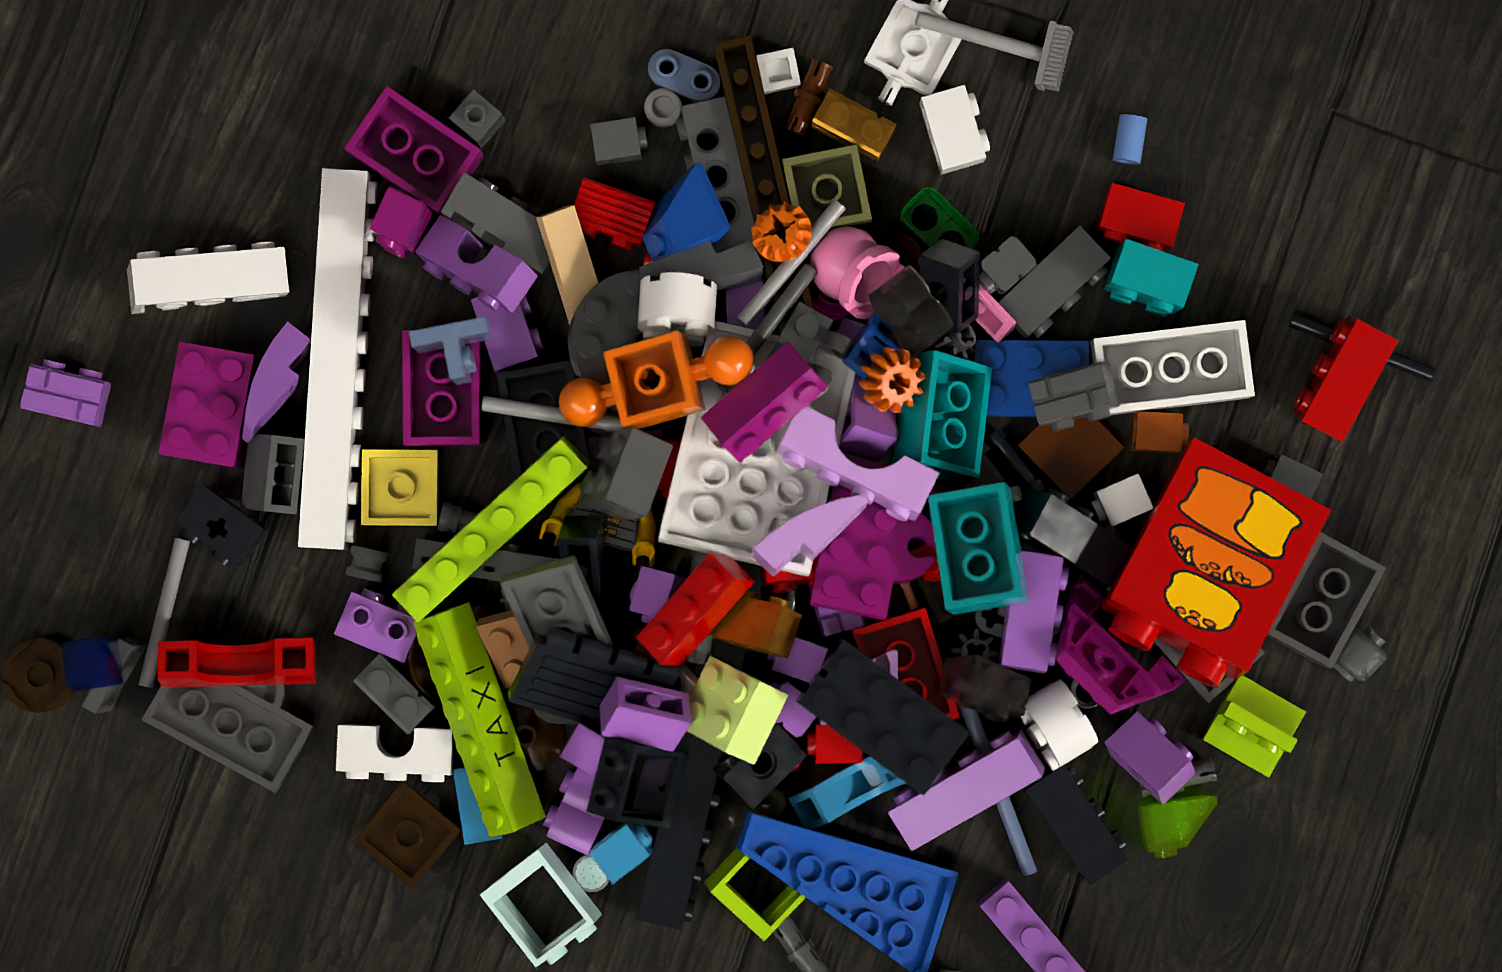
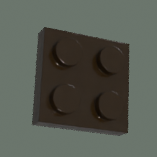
[354,781,462,889]

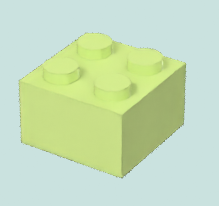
[686,656,788,764]

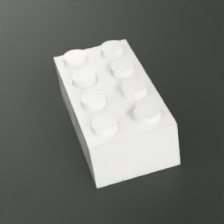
[1089,320,1255,415]

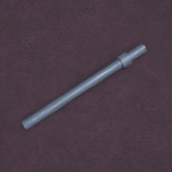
[944,659,1037,876]

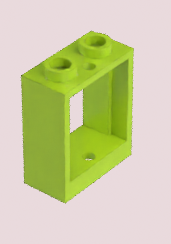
[704,816,806,941]

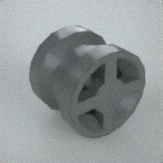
[345,545,389,583]

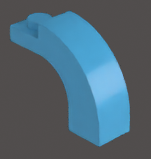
[789,755,906,829]

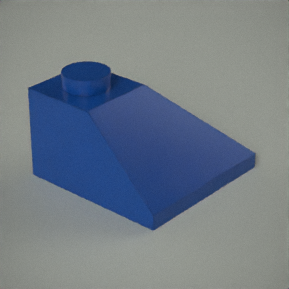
[642,163,731,262]

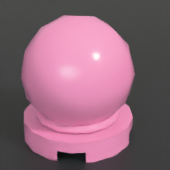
[809,225,905,319]

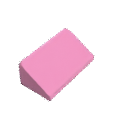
[975,283,1016,343]

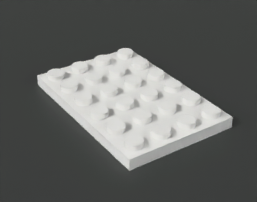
[658,321,859,577]

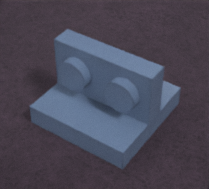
[409,317,495,385]

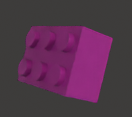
[344,86,485,216]
[402,330,483,447]
[158,342,261,469]

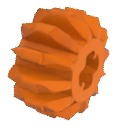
[858,347,926,413]

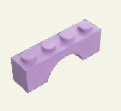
[776,407,939,521]

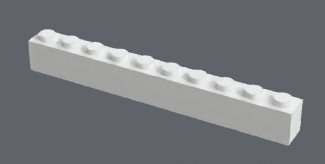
[298,168,378,550]

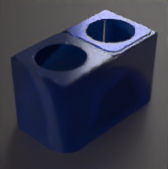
[62,637,124,690]

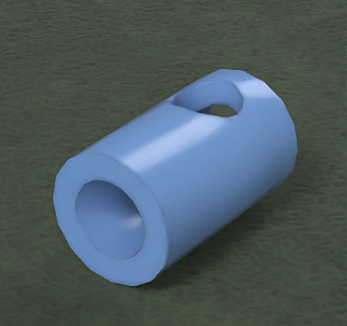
[1113,114,1147,165]

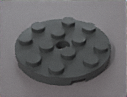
[568,270,706,415]

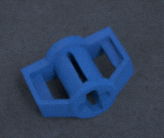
[841,306,908,378]

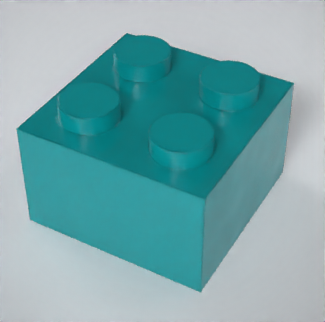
[1103,239,1199,317]

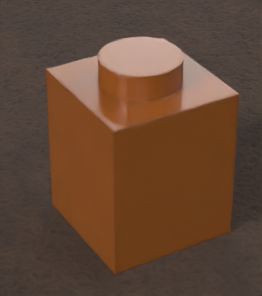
[1131,411,1189,453]

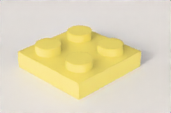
[361,449,439,526]

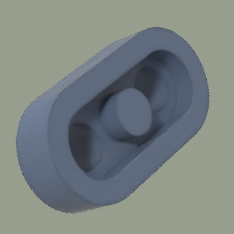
[648,49,720,103]

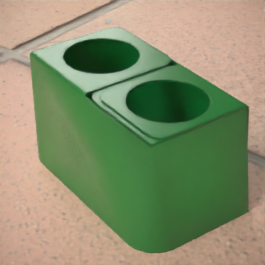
[899,187,979,249]

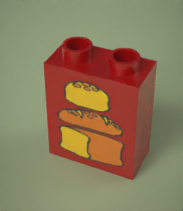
[1100,437,1331,688]

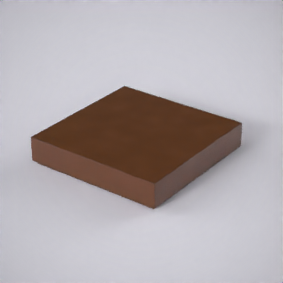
[1017,418,1125,500]

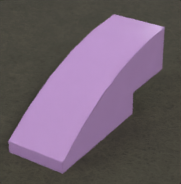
[751,494,869,577]

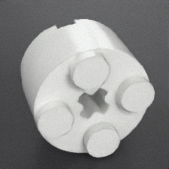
[638,272,717,347]
[1013,679,1099,771]

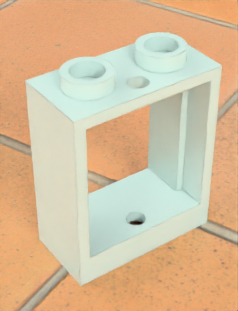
[480,843,602,967]

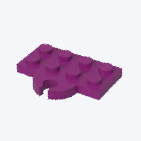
[809,455,936,620]

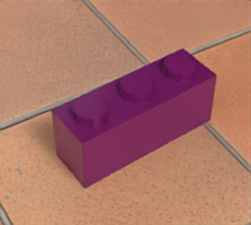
[369,187,435,259]
[700,341,828,463]

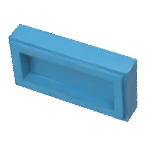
[453,767,503,845]

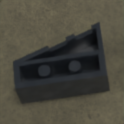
[1010,483,1133,587]

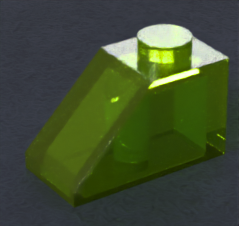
[1137,793,1218,858]

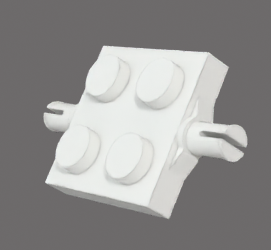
[864,0,962,106]

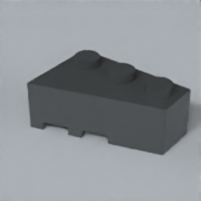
[441,172,551,278]

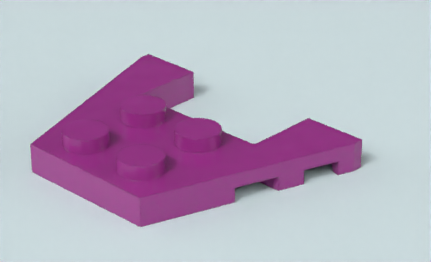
[1055,575,1186,714]

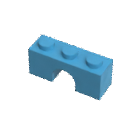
[589,822,654,884]

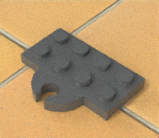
[141,685,314,794]

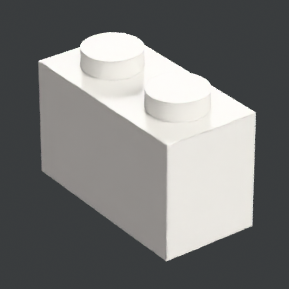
[919,85,990,175]

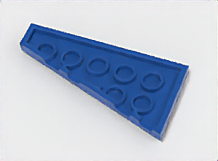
[736,811,959,972]

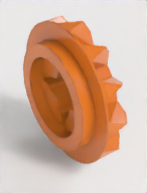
[751,202,812,262]

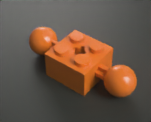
[559,331,754,429]

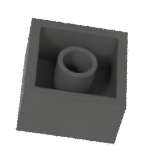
[580,427,673,521]

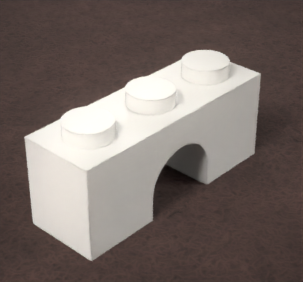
[336,724,455,782]

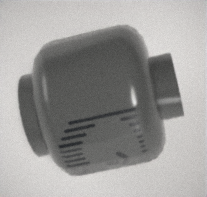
[1334,626,1387,682]

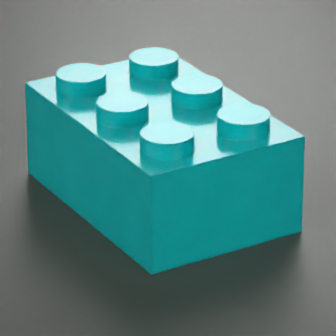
[892,350,992,482]
[928,482,1029,615]

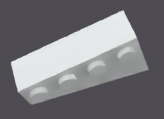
[127,242,289,314]

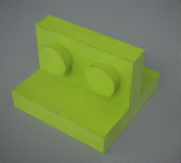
[1201,675,1306,778]

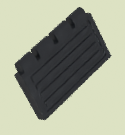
[508,627,681,729]

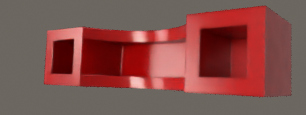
[158,638,316,688]

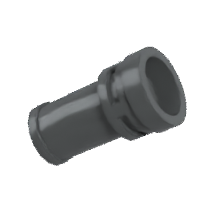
[437,501,478,534]

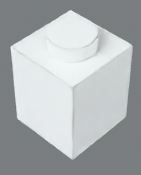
[1091,474,1153,526]

